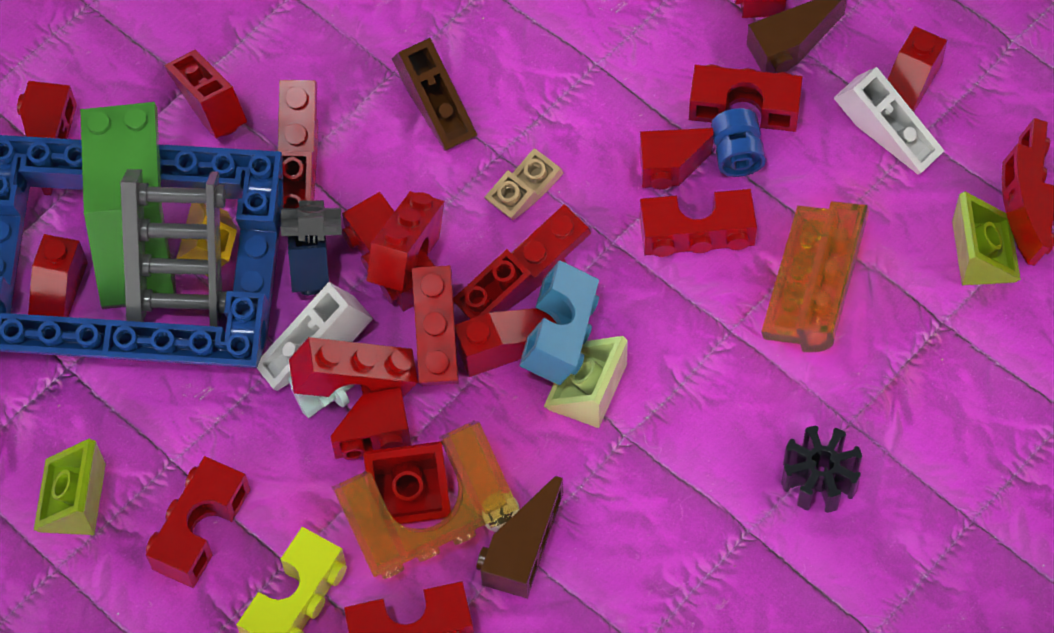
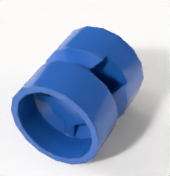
[711,108,766,177]

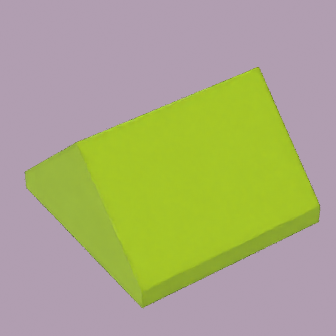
[952,191,1021,285]
[34,438,106,535]

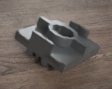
[281,200,342,243]

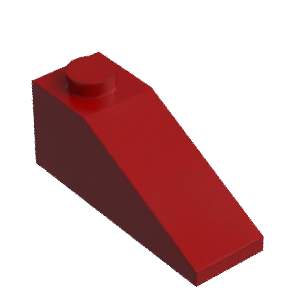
[164,49,247,138]
[17,81,77,196]
[455,308,557,377]

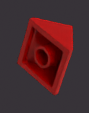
[363,441,451,527]

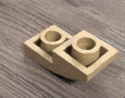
[484,148,564,221]

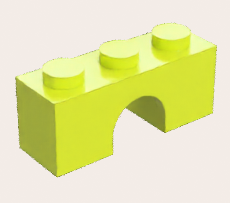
[236,527,347,633]

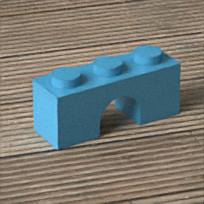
[519,260,599,385]

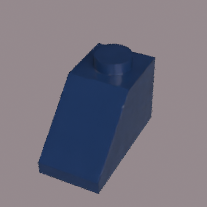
[288,235,329,295]

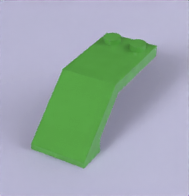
[80,102,176,309]

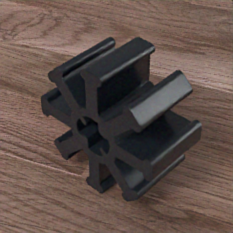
[781,425,862,513]

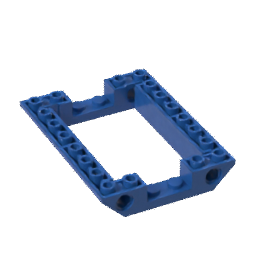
[0,135,283,368]

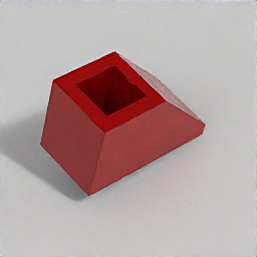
[330,387,411,460]

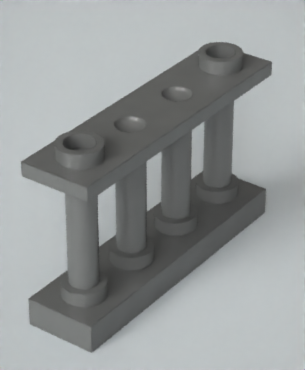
[120,169,227,327]

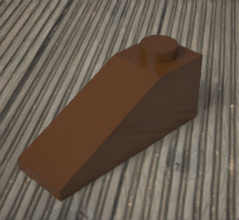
[746,0,847,73]
[392,38,477,151]
[476,476,563,599]

